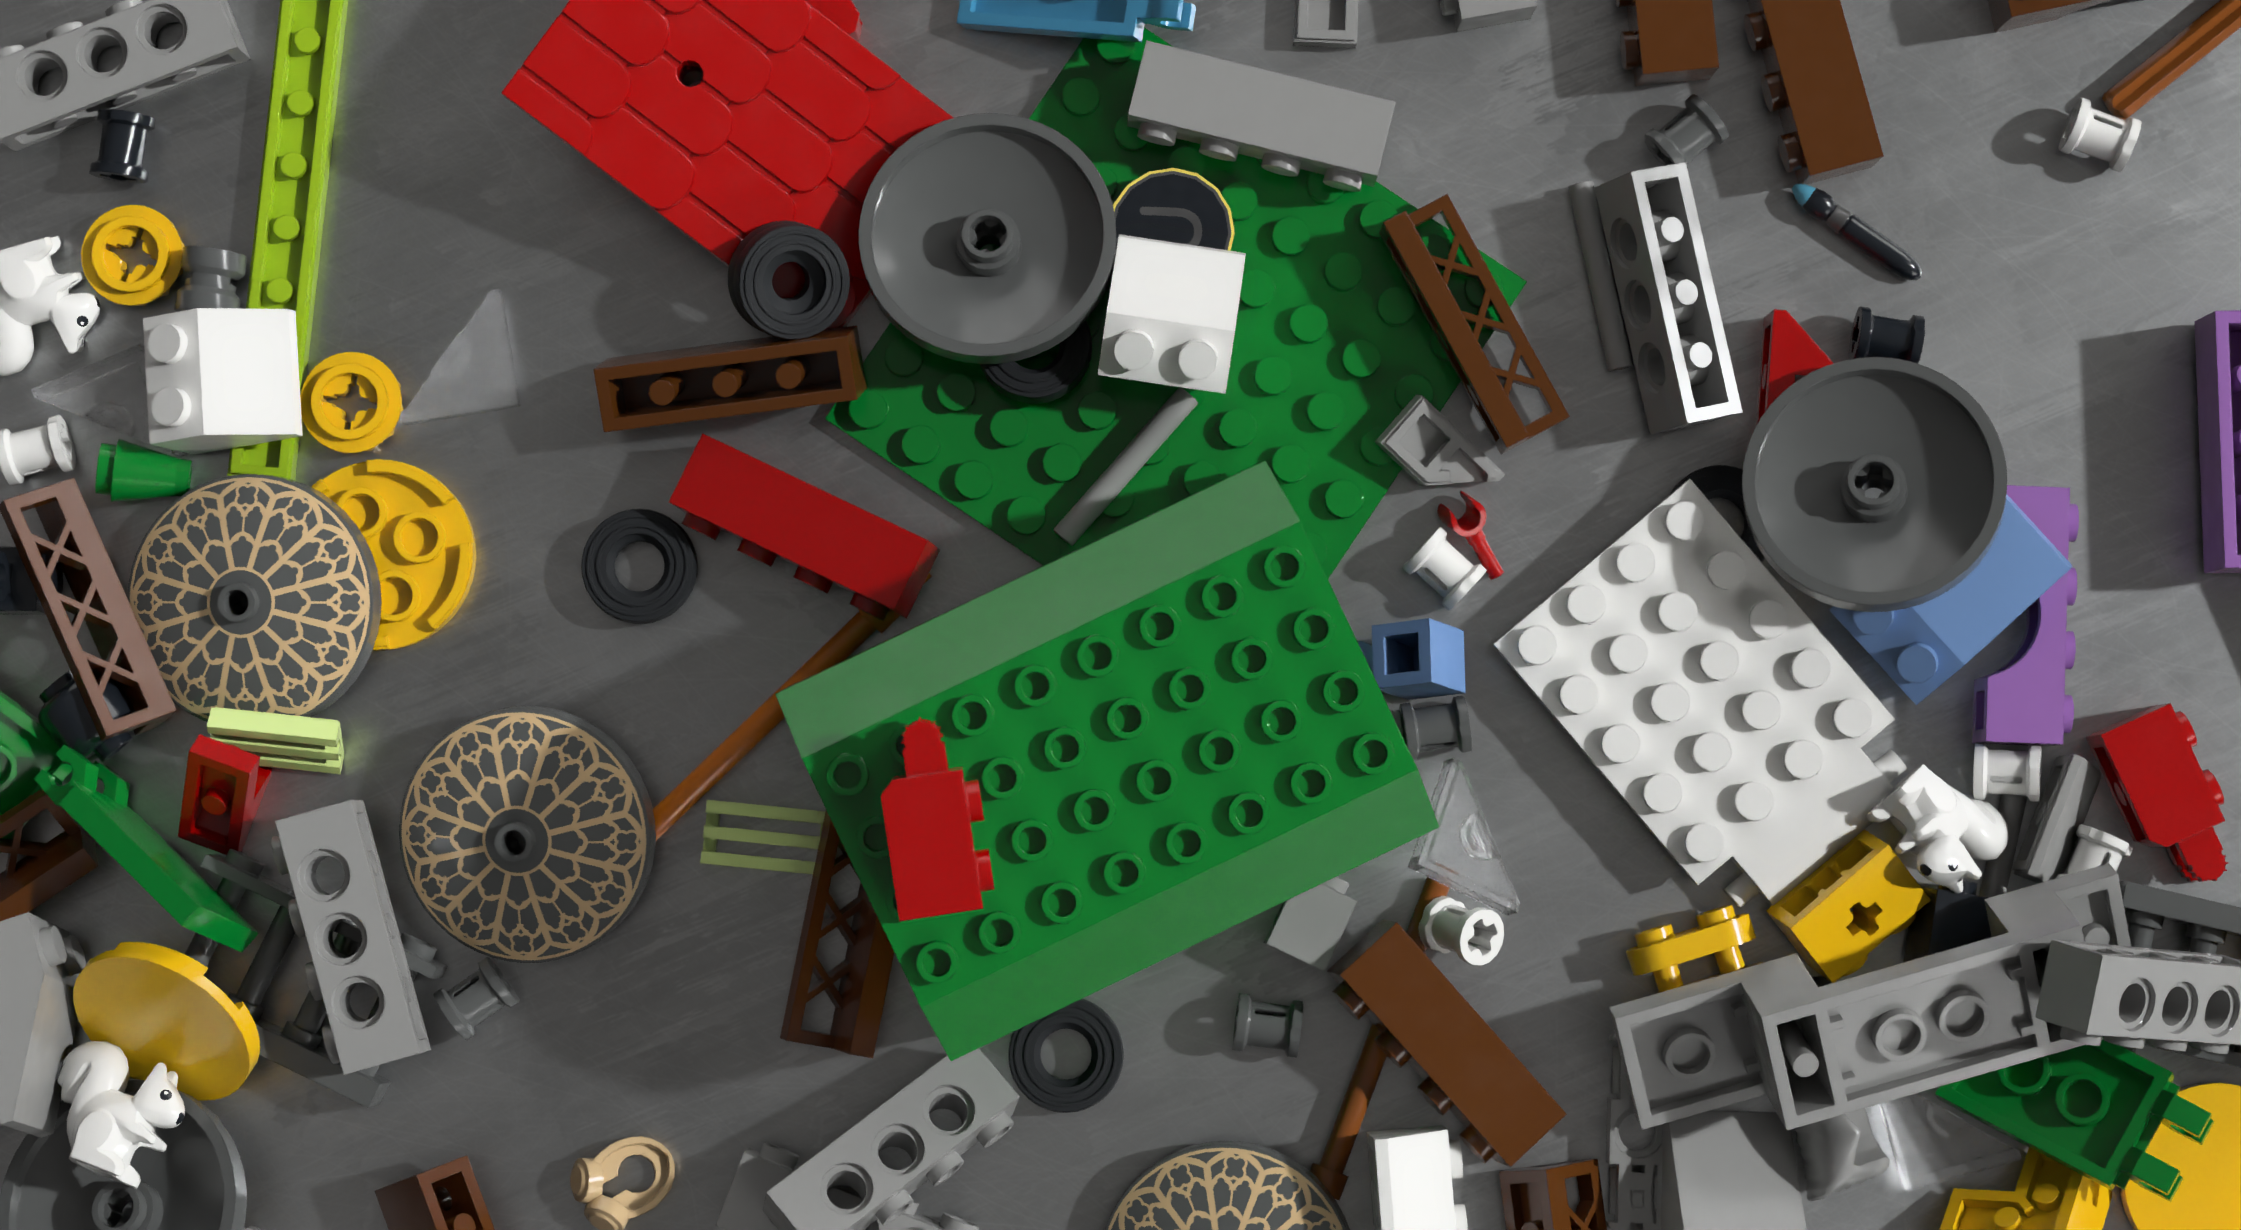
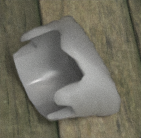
[1794,1108,1890,1201]

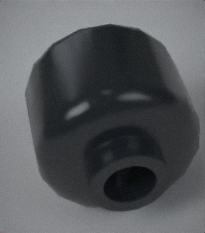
[38,669,135,762]

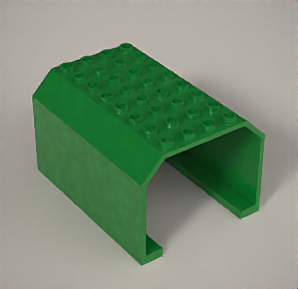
[775,461,1439,1061]

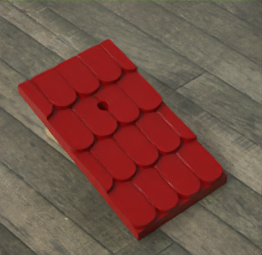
[501,0,953,330]

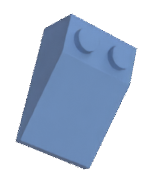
[1829,494,2072,705]

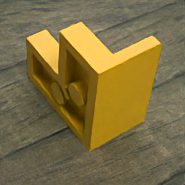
[1940,1147,2112,1230]

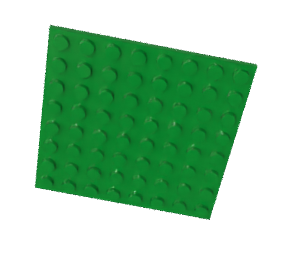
[825,27,1527,579]

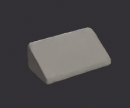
[2012,754,2101,884]

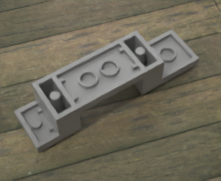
[1609,863,2131,1130]

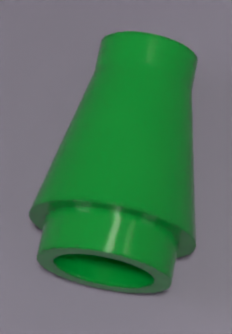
[95,439,192,502]

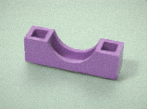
[1972,485,2079,746]

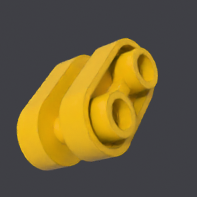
[1626,904,1764,994]

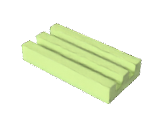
[207,707,344,774]
[700,800,826,874]

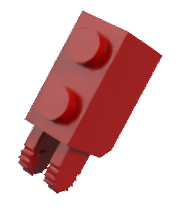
[2085,703,2228,882]
[881,717,995,921]

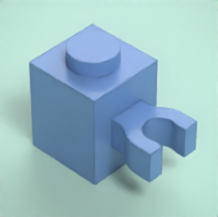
[1357,618,1466,700]

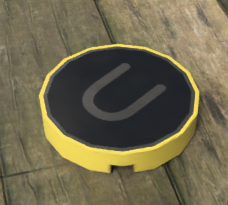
[1113,168,1235,251]

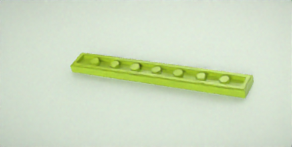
[227,0,348,480]

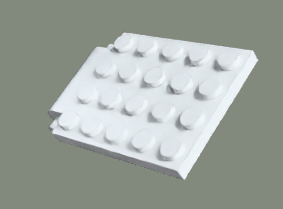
[1492,479,1907,909]

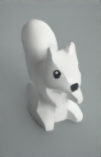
[0,236,100,376]
[1866,764,2009,894]
[57,1041,185,1189]

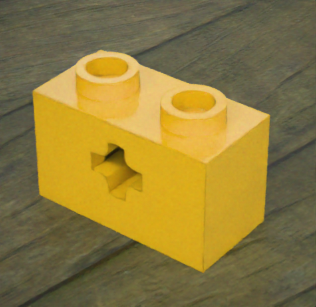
[1766,829,1930,983]

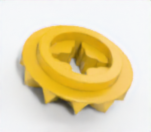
[81,205,184,307]
[300,352,404,454]

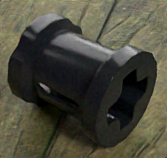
[89,109,156,183]
[1849,306,1925,364]

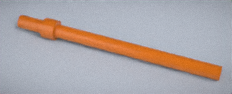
[653,573,932,841]

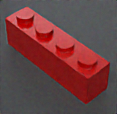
[669,433,940,621]

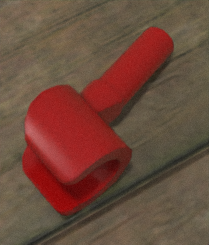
[1437,491,1504,580]

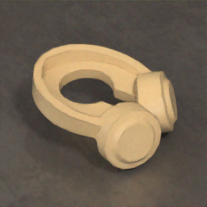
[570,1136,675,1230]

